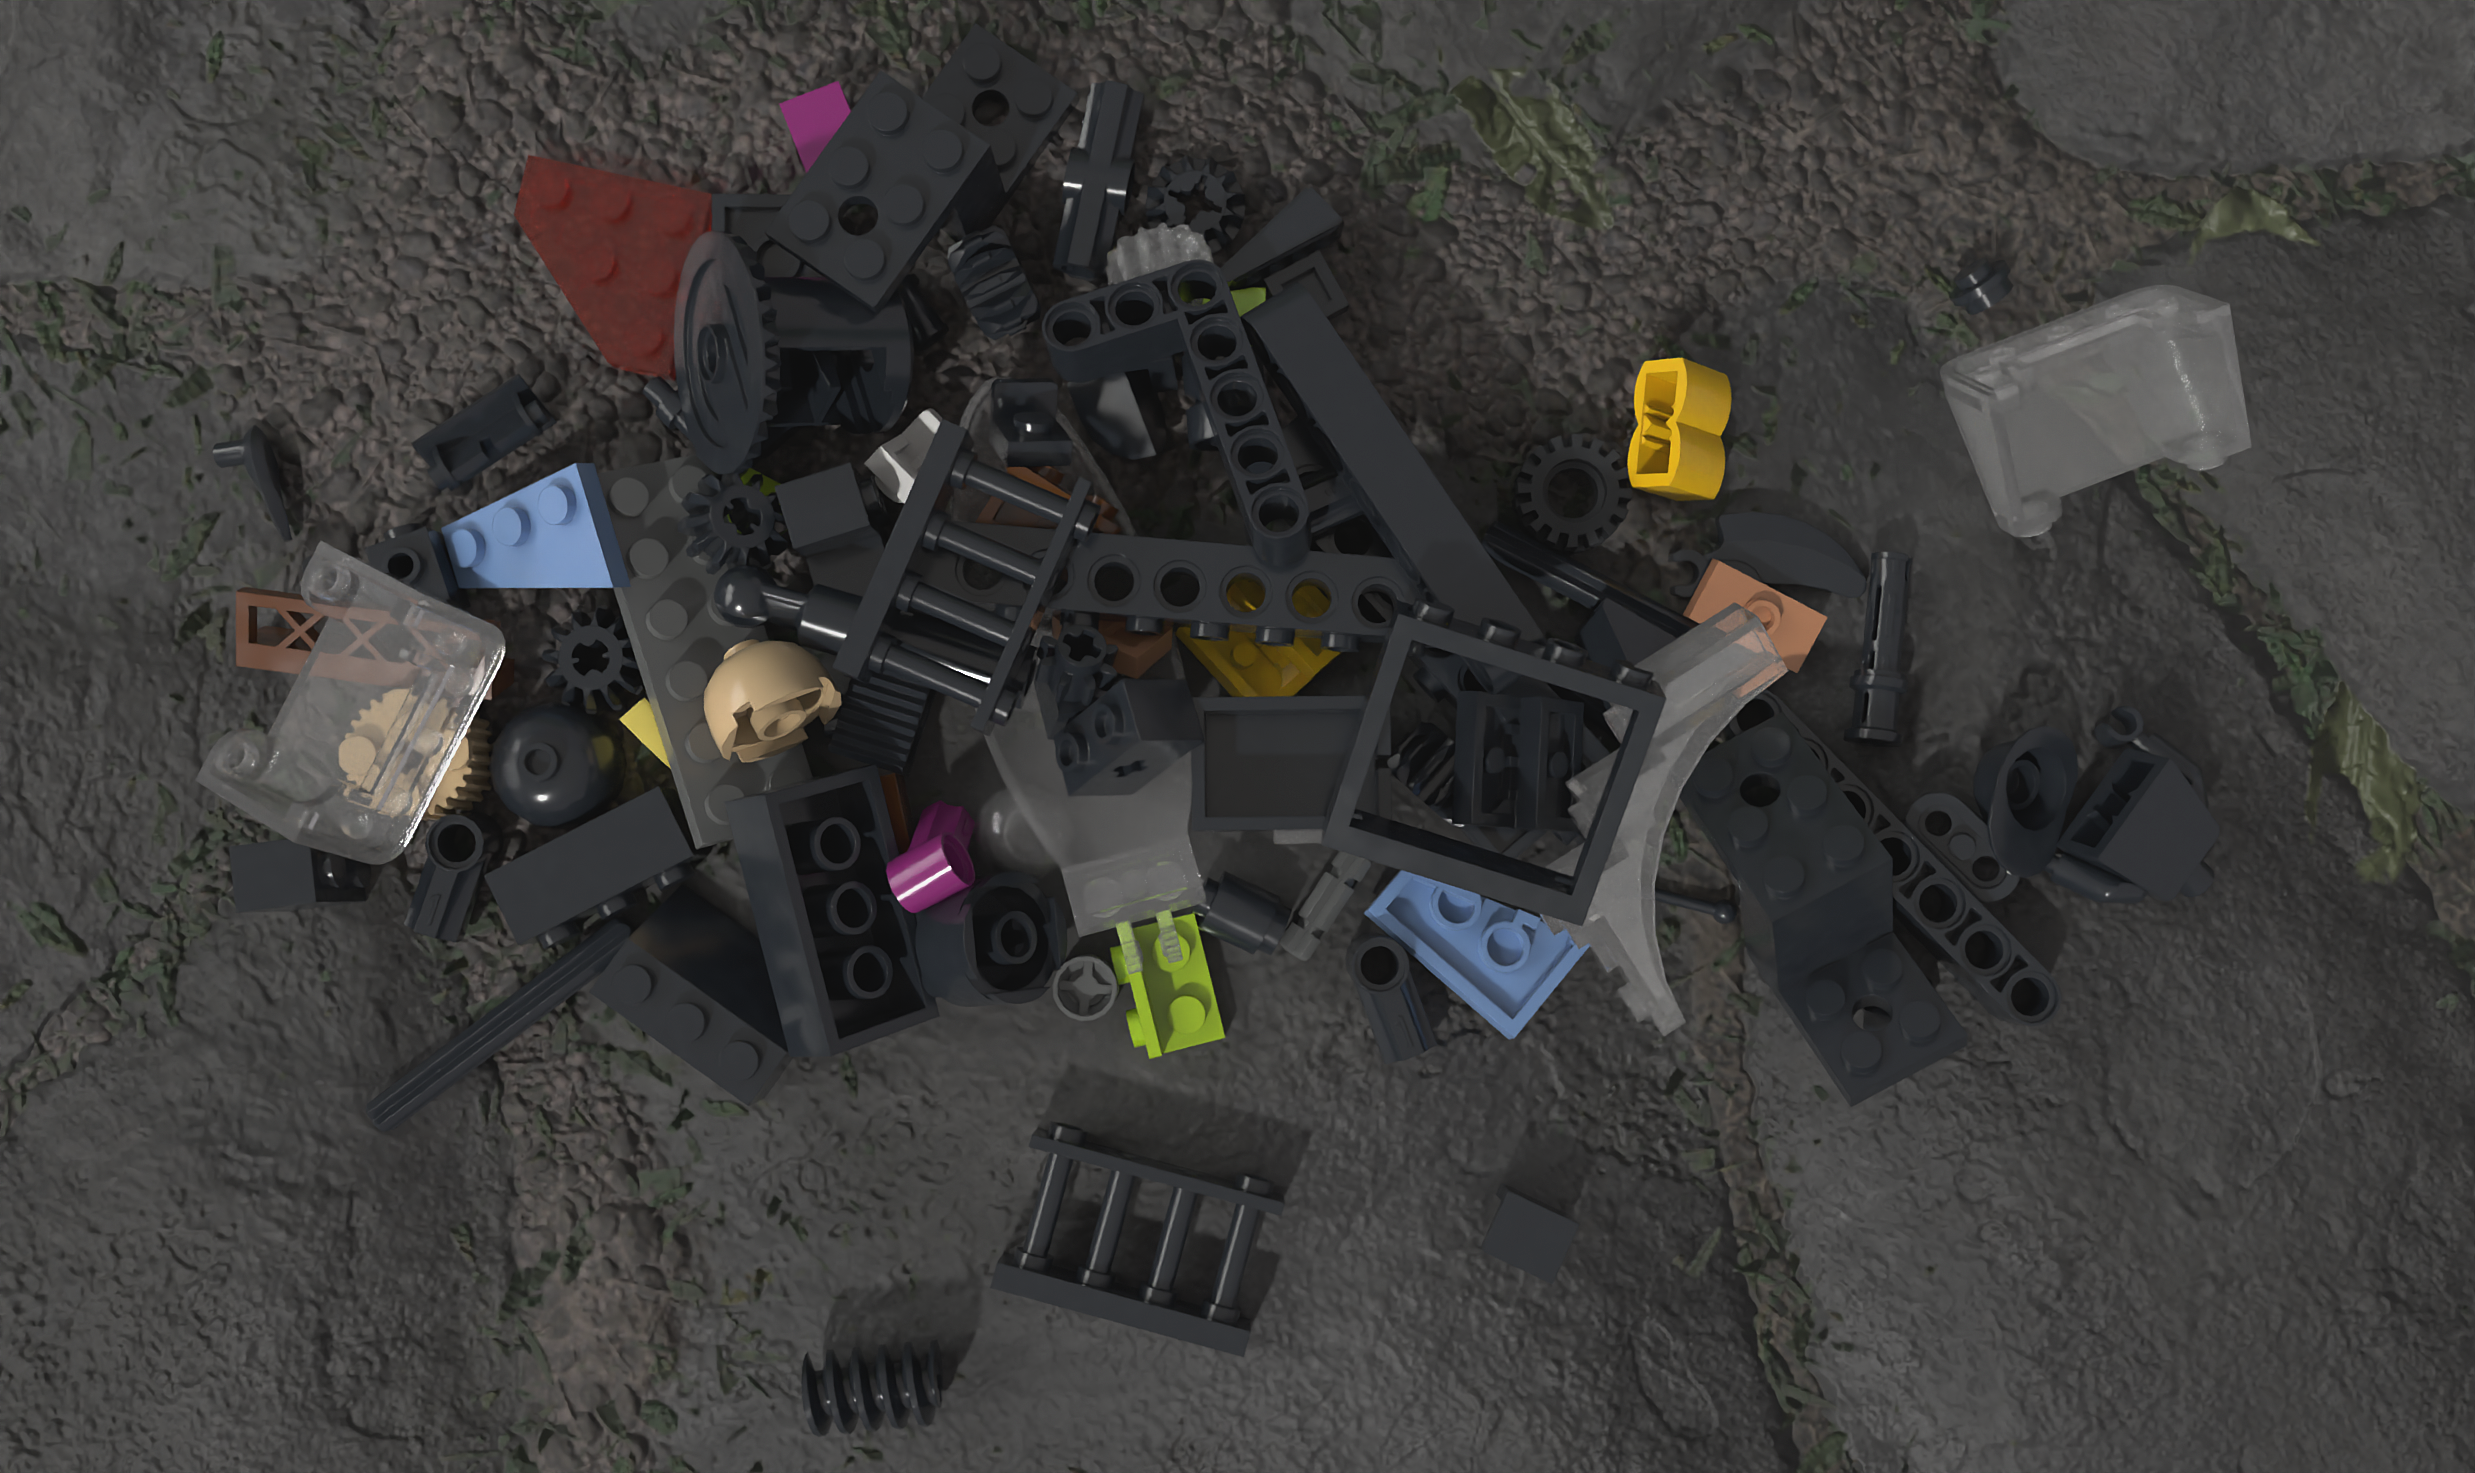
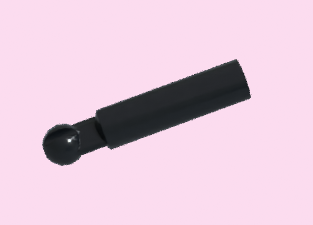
[714,565,1039,709]

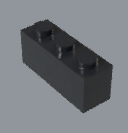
[484,786,708,950]

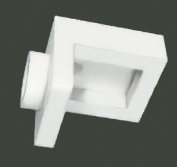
[864,408,943,504]

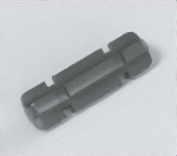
[1280,851,1372,961]

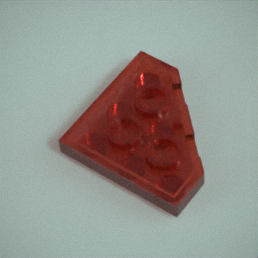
[514,155,712,381]

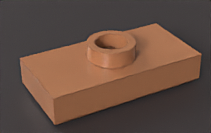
[1683,559,1828,673]

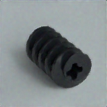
[801,1340,943,1437]

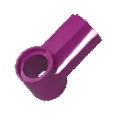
[886,801,975,913]

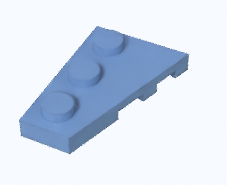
[441,463,631,588]
[1364,870,1593,1039]

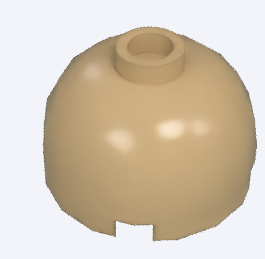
[704,639,841,763]

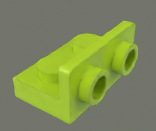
[1110,913,1225,1059]

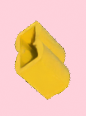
[1628,358,1731,501]

